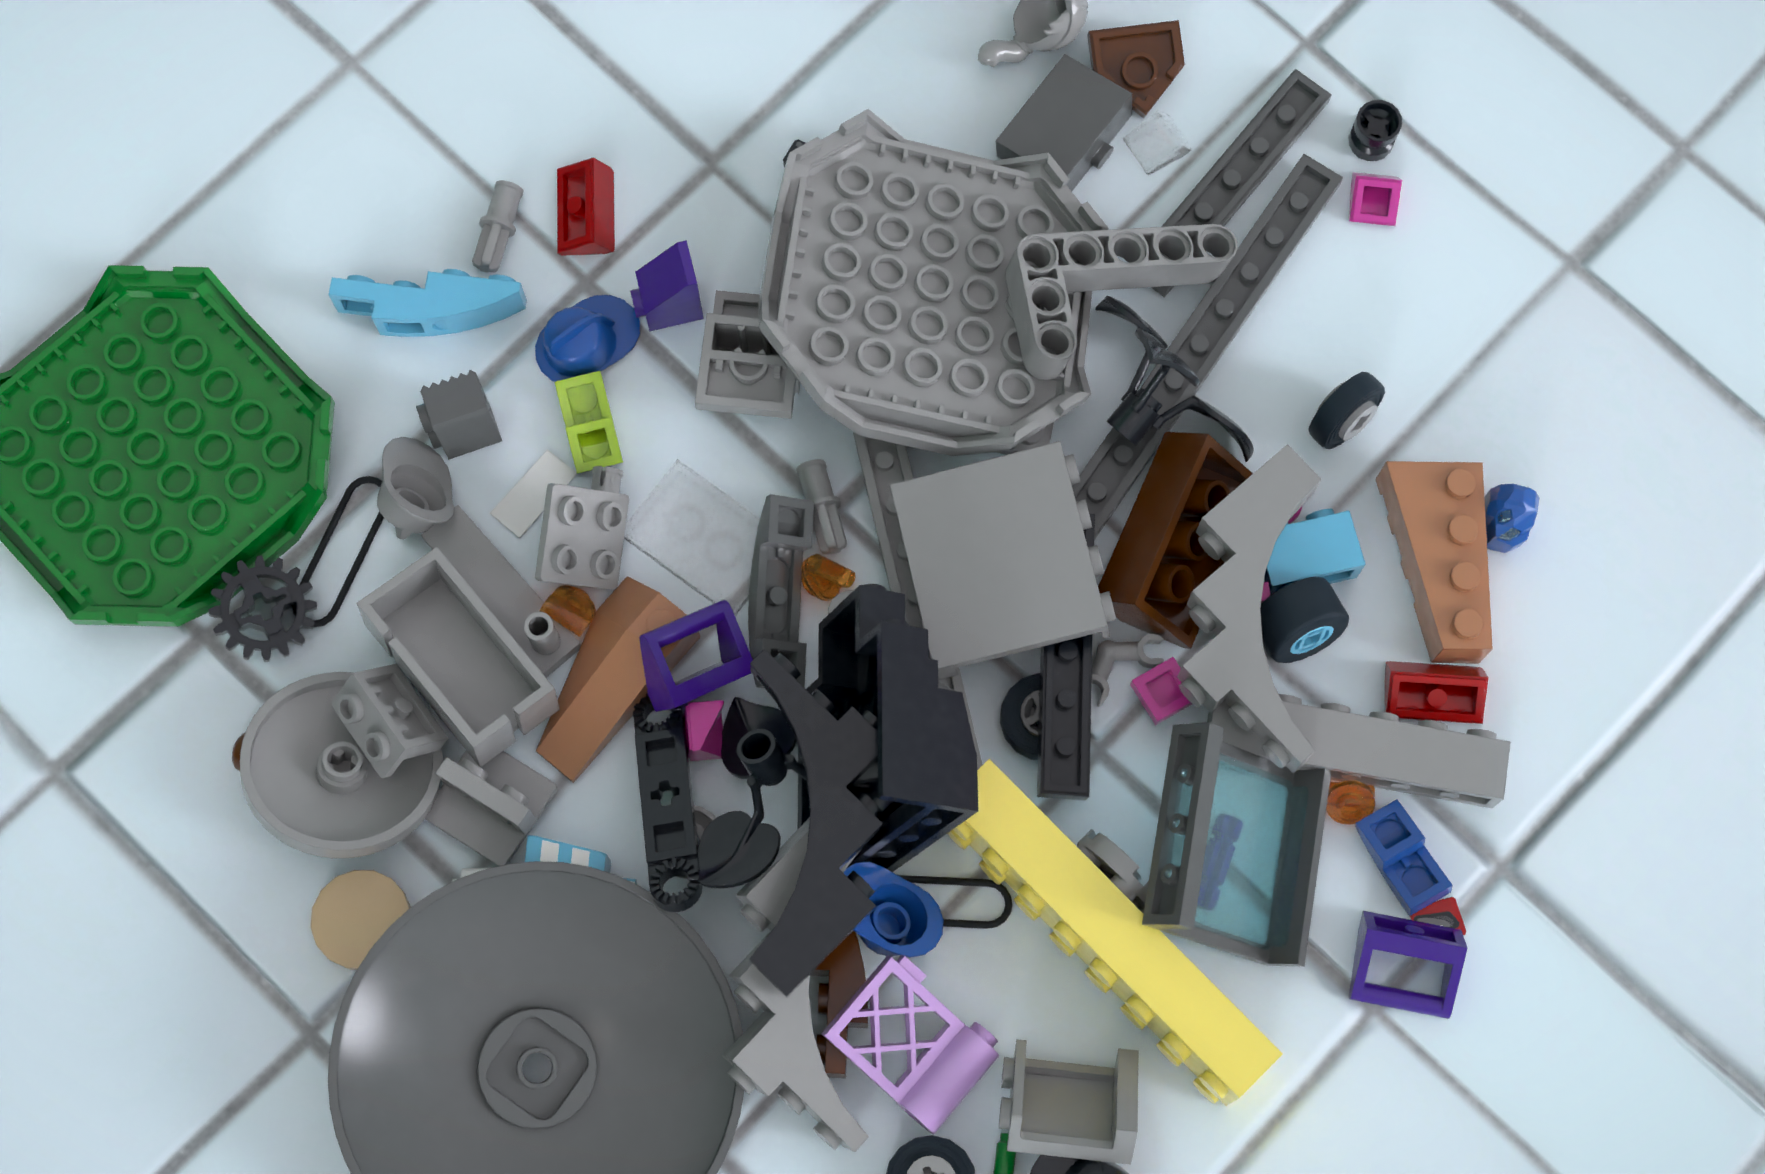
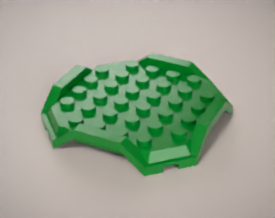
[0,265,335,627]

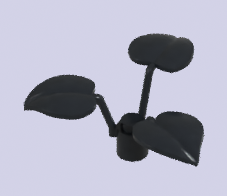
[1095,296,1254,462]
[697,697,895,888]

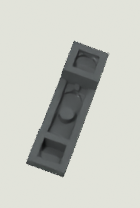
[748,494,814,688]

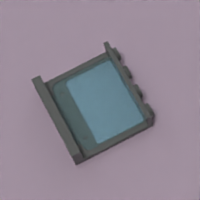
[1142,722,1331,967]

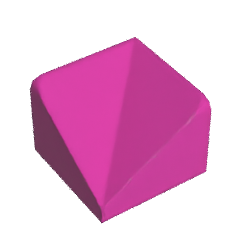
[684,700,724,761]

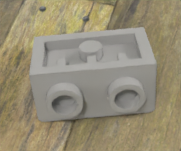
[332,664,449,778]

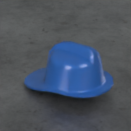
[535,295,640,382]
[843,862,944,958]

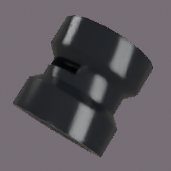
[1348,100,1402,161]

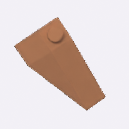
[536,576,700,783]

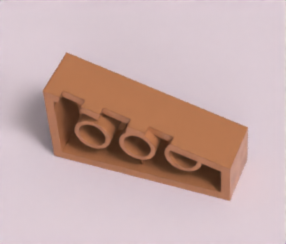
[1375,461,1493,664]

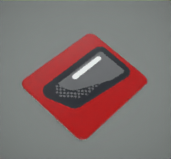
[1410,897,1466,935]

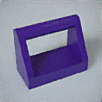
[639,599,753,712]
[1349,911,1468,1019]

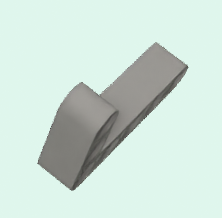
[1006,224,1238,380]

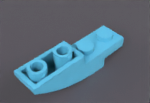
[328,269,527,337]

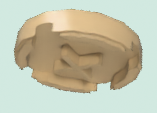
[310,870,411,970]

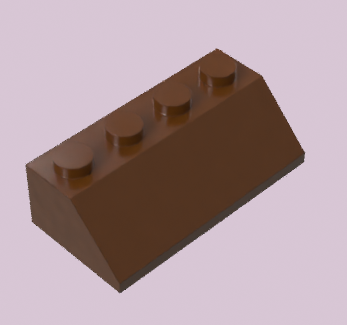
[1098,432,1253,649]

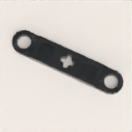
[633,693,703,912]

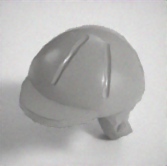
[978,0,1088,67]

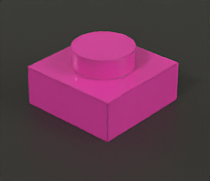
[1130,657,1192,726]

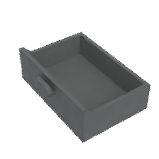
[995,54,1132,192]

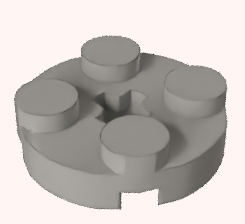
[1077,829,1149,914]

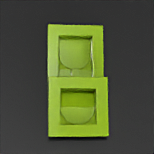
[554,371,623,474]

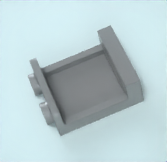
[999,1039,1139,1165]

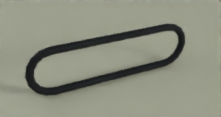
[292,476,384,627]
[898,875,1013,929]

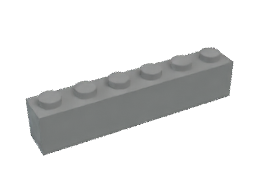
[1207,694,1511,808]

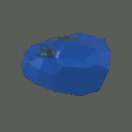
[1484,483,1540,553]

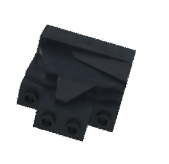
[797,584,978,872]

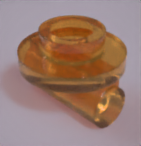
[801,554,856,601]
[540,585,596,637]
[1326,780,1375,825]

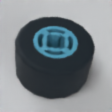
[1260,577,1349,663]

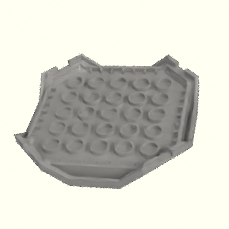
[758,109,1109,456]

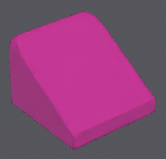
[1349,172,1402,226]

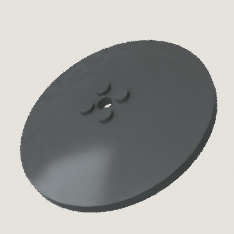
[328,861,744,1174]

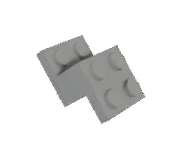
[695,290,800,419]

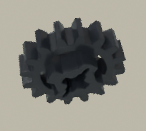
[209,555,317,662]

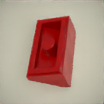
[557,157,615,256]
[1384,661,1489,724]

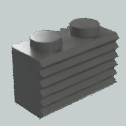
[416,370,502,460]

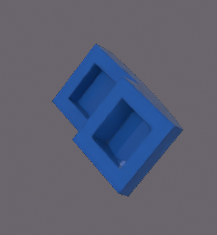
[1355,799,1453,917]

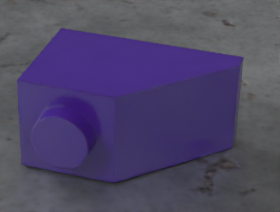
[630,240,704,332]

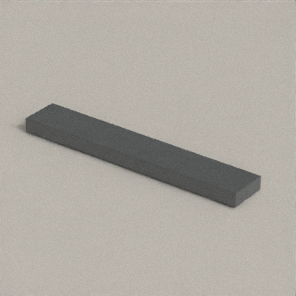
[1151,69,1332,298]

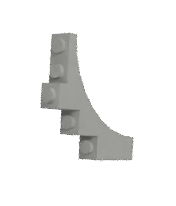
[1177,444,1321,774]
[723,817,869,1152]

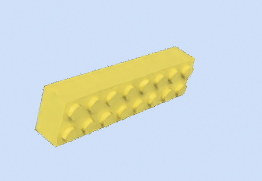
[947,759,1283,1106]

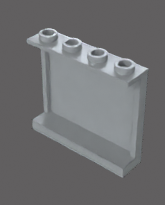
[890,441,1116,680]

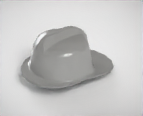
[377,437,454,540]

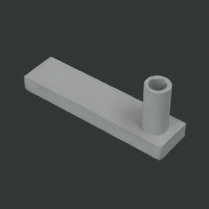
[421,505,581,678]

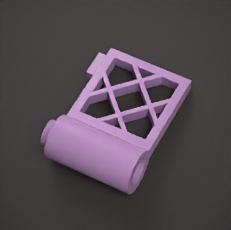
[821,955,999,1135]

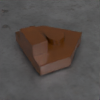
[1087,20,1185,119]

